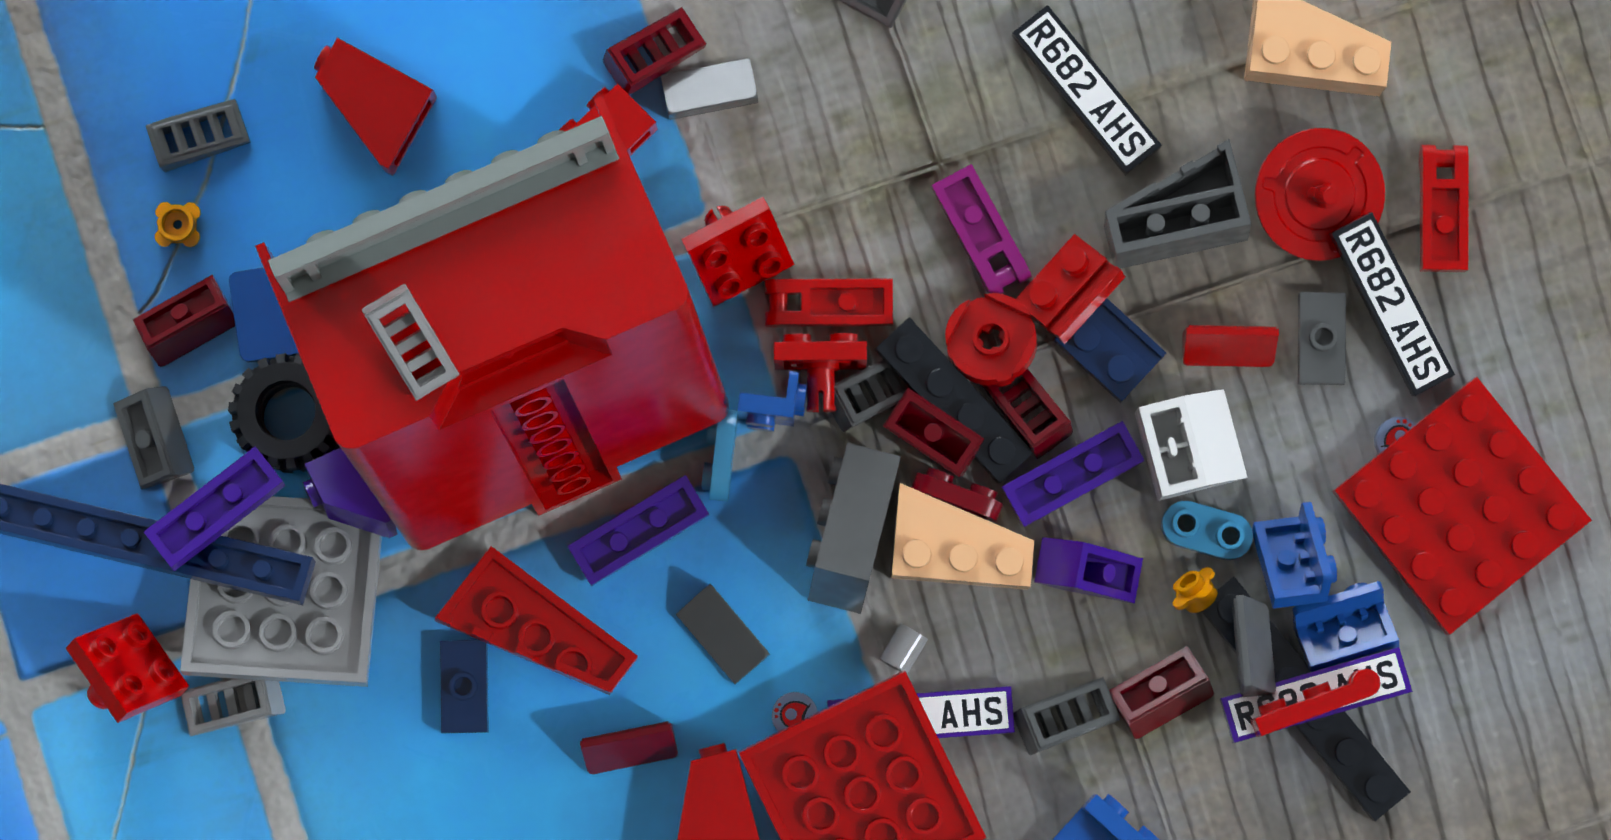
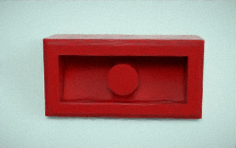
[1182,325,1279,367]

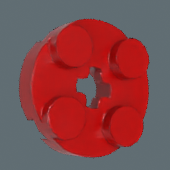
[945,293,1037,387]

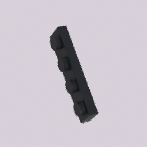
[874,317,1033,484]

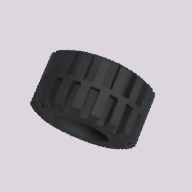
[228,353,340,473]

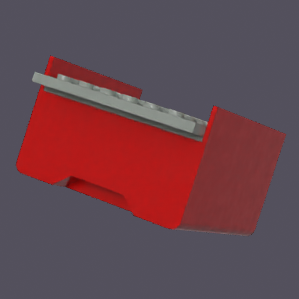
[255,96,729,550]

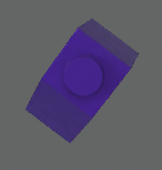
[302,448,398,538]
[1034,537,1143,603]

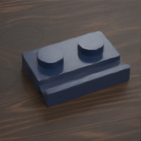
[1053,298,1166,403]

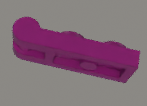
[931,164,1032,294]

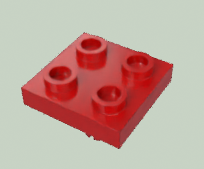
[681,197,795,306]
[774,333,867,412]
[65,613,190,723]

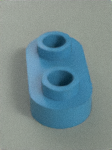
[701,410,738,502]
[1161,501,1253,560]

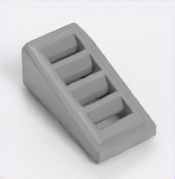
[362,284,460,401]
[181,678,286,736]

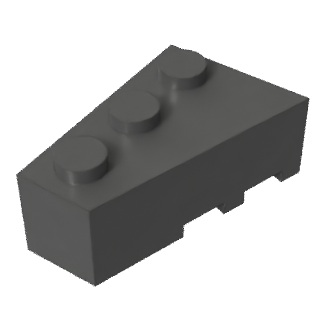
[1104,139,1251,269]
[806,443,901,614]

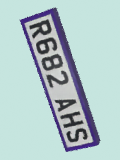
[1220,647,1413,743]
[827,686,1015,738]

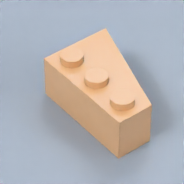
[1244,0,1392,96]
[891,483,1034,590]

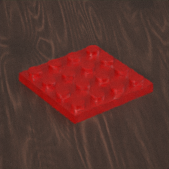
[1332,377,1592,635]
[738,670,987,840]

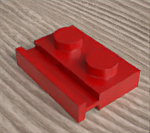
[1015,234,1126,344]

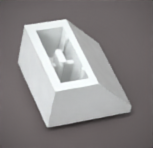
[1135,389,1247,501]

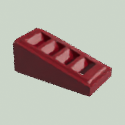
[603,7,706,95]
[982,369,1073,459]

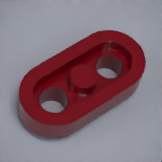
[911,467,1003,522]

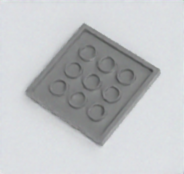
[180,496,382,687]

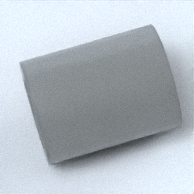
[879,623,928,674]

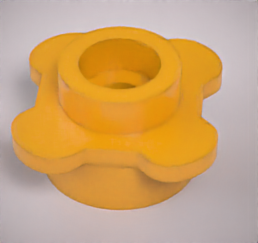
[155,202,201,247]
[1172,567,1218,613]

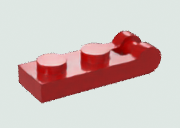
[1419,145,1469,272]
[765,278,893,328]
[1250,669,1381,737]

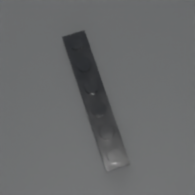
[1201,577,1411,821]

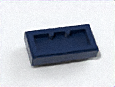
[440,640,489,734]

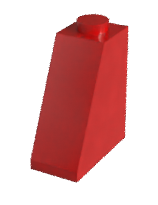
[314,38,437,176]
[677,743,760,840]

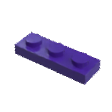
[1001,421,1145,528]
[144,447,286,571]
[567,475,710,586]

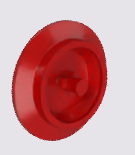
[1255,128,1385,261]

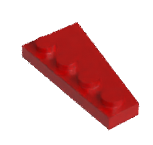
[435,546,638,695]

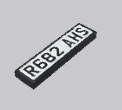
[1012,5,1162,176]
[1329,212,1455,396]

